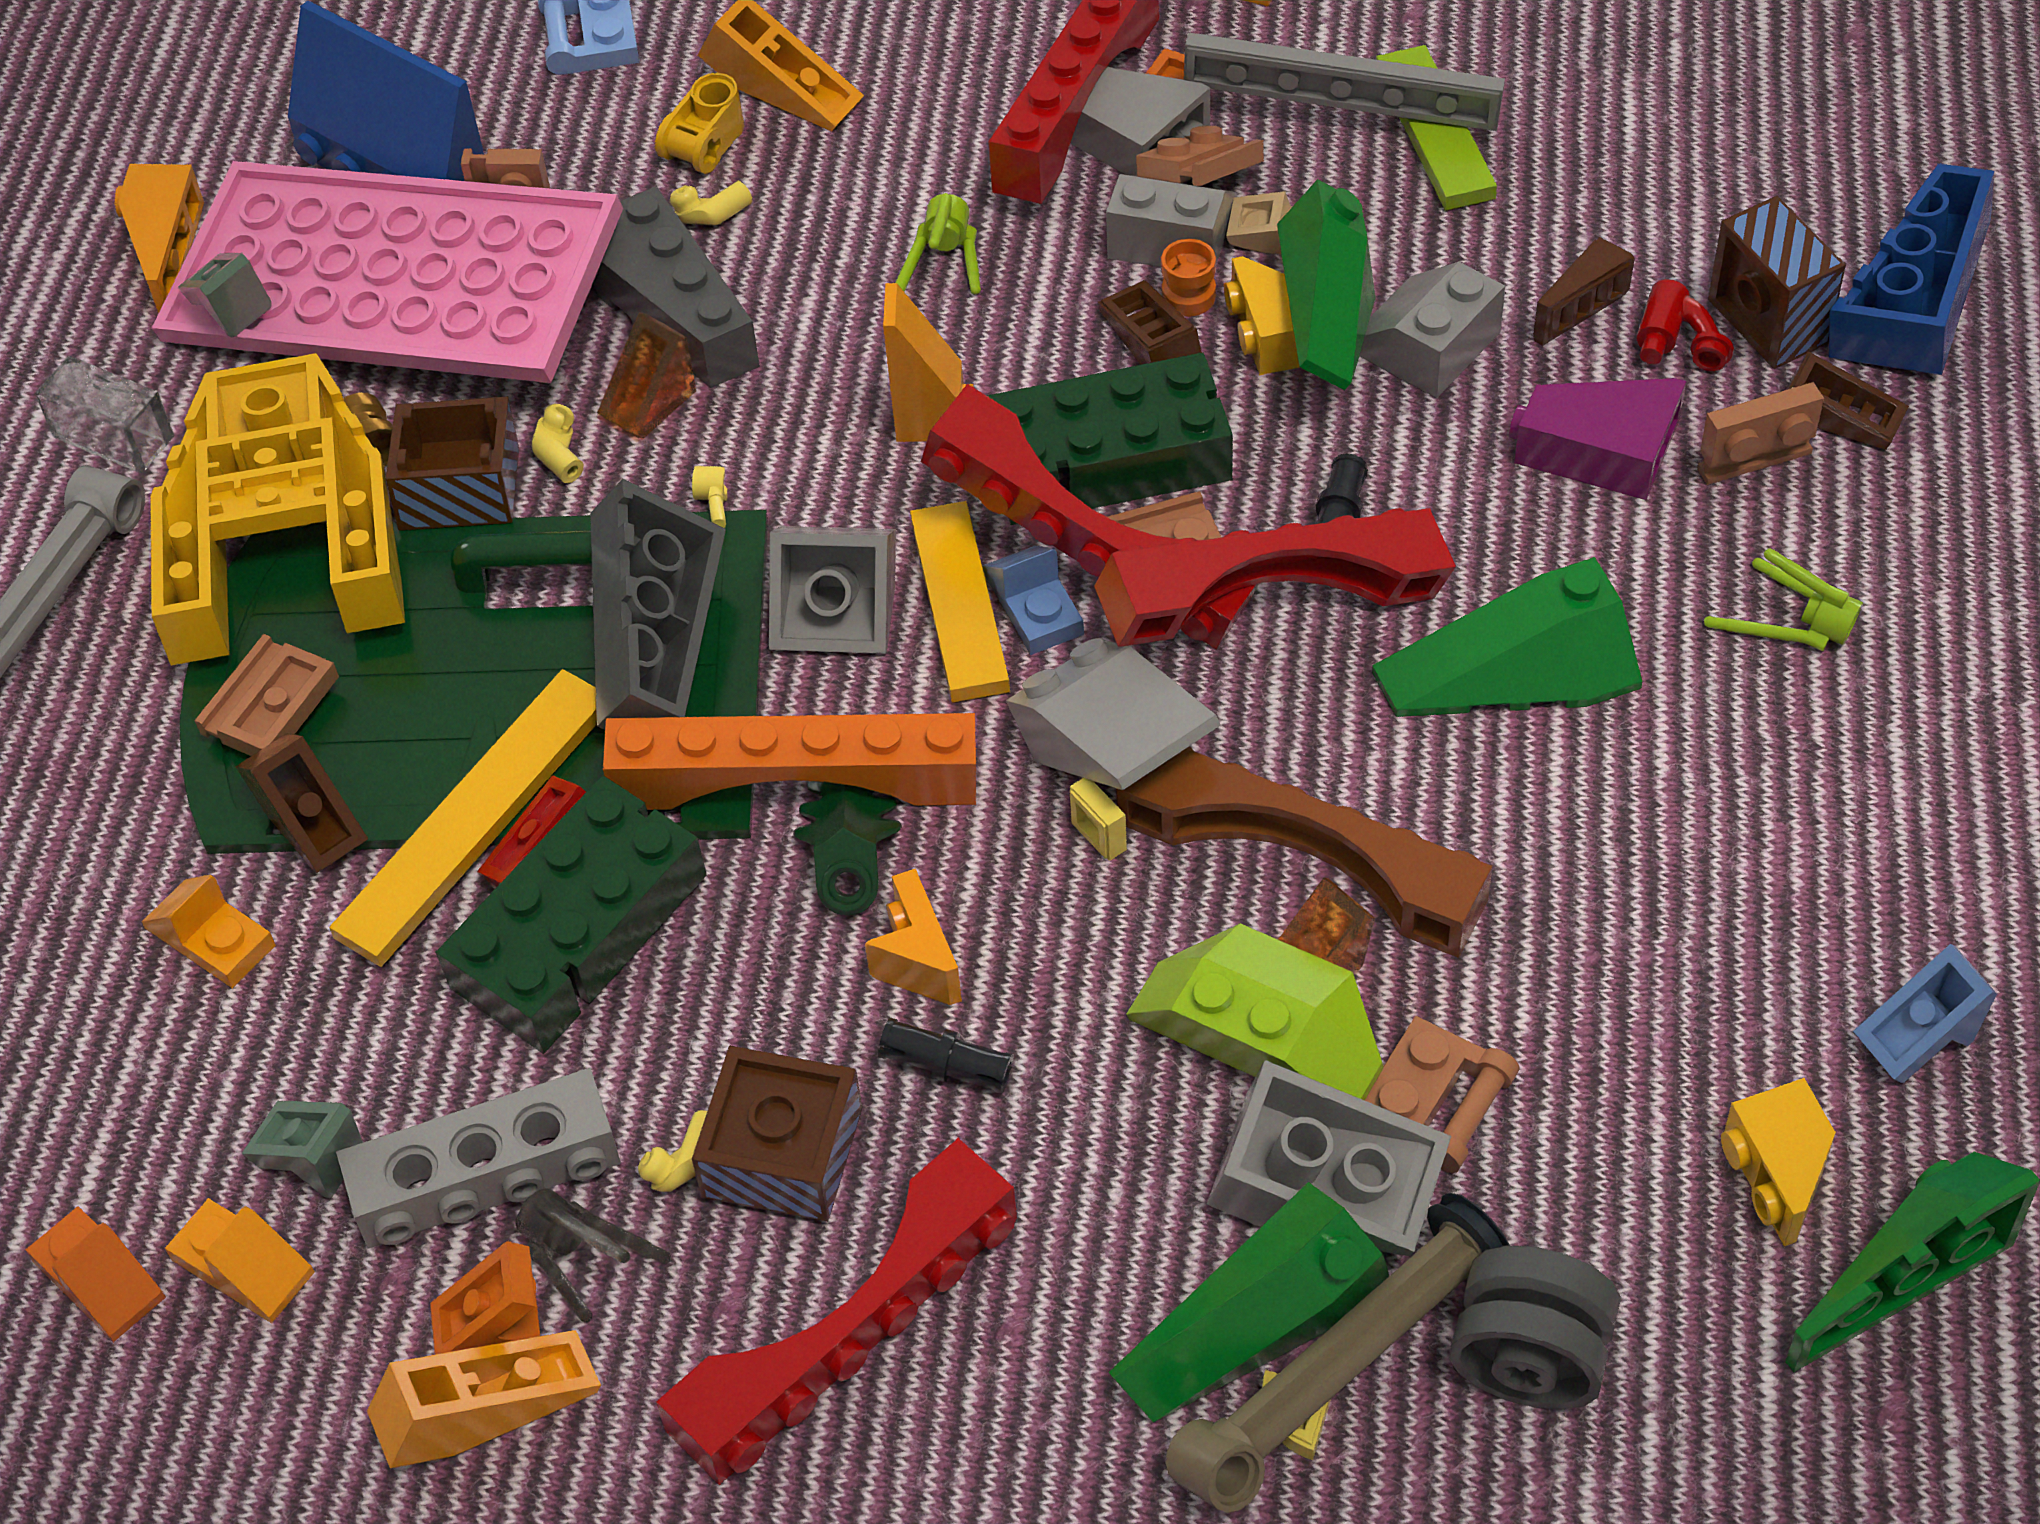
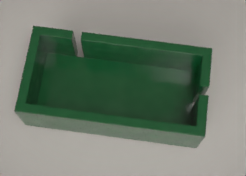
[987,352,1233,525]
[435,775,707,1054]

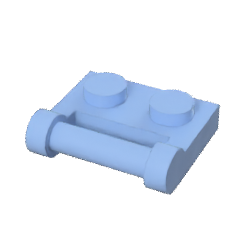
[537,0,640,75]

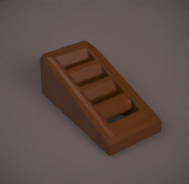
[1533,237,1635,346]
[1098,280,1202,365]
[1785,351,1909,450]

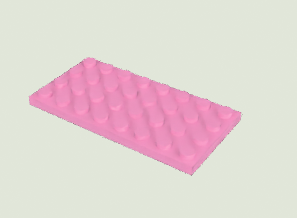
[152,161,623,383]

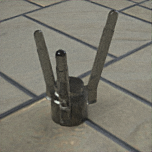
[516,1188,671,1323]

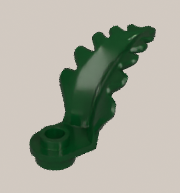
[793,781,902,915]

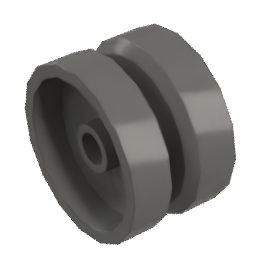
[1449,1245,1621,1410]

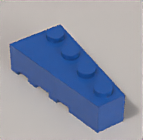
[1829,163,1995,375]

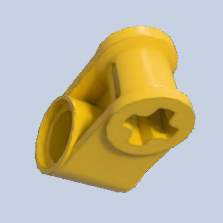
[655,73,744,174]

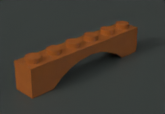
[1116,747,1493,958]

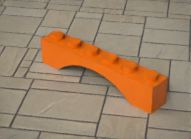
[603,713,976,810]

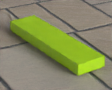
[1376,45,1497,211]

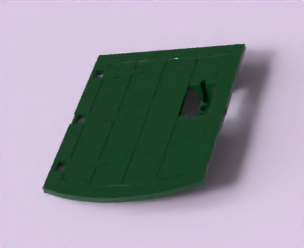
[180,510,768,854]

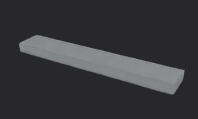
[1184,32,1505,131]

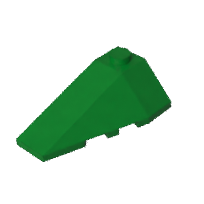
[1277,179,1376,390]
[1372,557,1643,717]
[1785,1152,2040,1372]
[1108,1182,1390,1423]

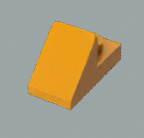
[865,869,962,1005]
[141,874,276,989]
[165,1198,314,1323]

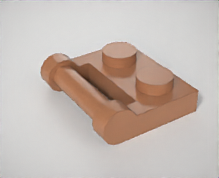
[1365,1016,1520,1173]

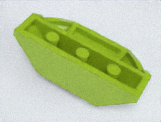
[1127,923,1384,1101]

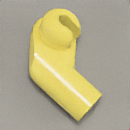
[670,181,752,225]
[531,404,584,483]
[638,1110,707,1192]

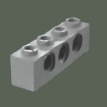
[336,1068,621,1249]

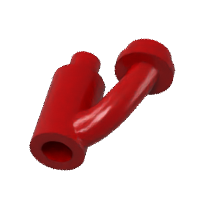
[1636,279,1734,371]

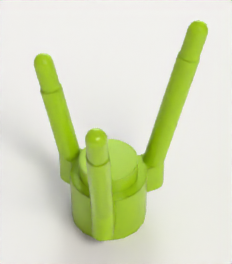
[895,193,981,295]
[1703,548,1863,651]

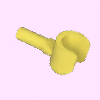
[692,466,728,528]

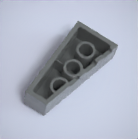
[592,186,760,388]

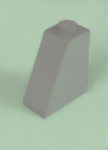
[1071,67,1210,176]

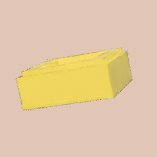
[1070,778,1127,861]

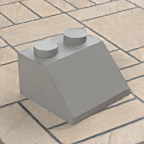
[1106,174,1237,267]
[1359,262,1505,398]
[769,526,896,654]

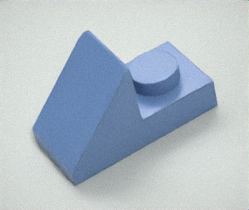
[982,546,1084,655]
[1853,944,1997,1083]

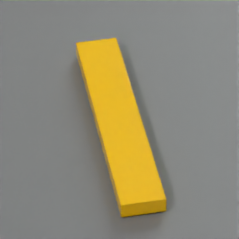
[329,669,597,967]

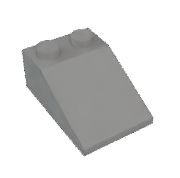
[1006,638,1220,790]
[1206,1060,1451,1257]

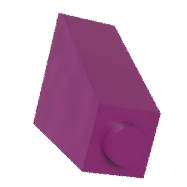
[1509,378,1686,500]

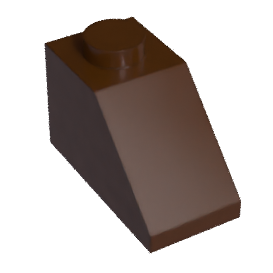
[235,734,368,873]

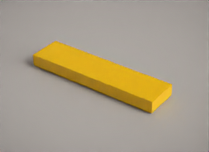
[910,501,1010,703]

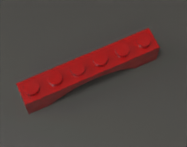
[989,0,1159,204]
[920,384,1259,650]
[1094,508,1456,647]
[656,1138,1017,1485]

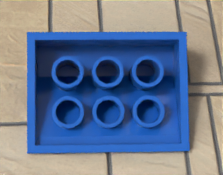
[288,0,484,181]

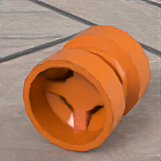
[1161,238,1216,317]

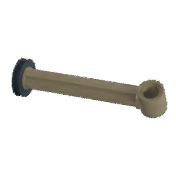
[1166,1192,1509,1513]

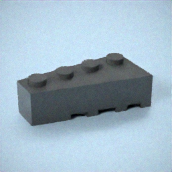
[590,479,726,730]

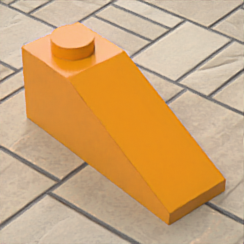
[697,0,864,132]
[115,164,204,314]
[883,283,974,442]
[367,1330,601,1469]

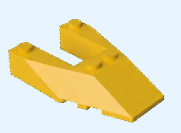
[150,353,405,666]

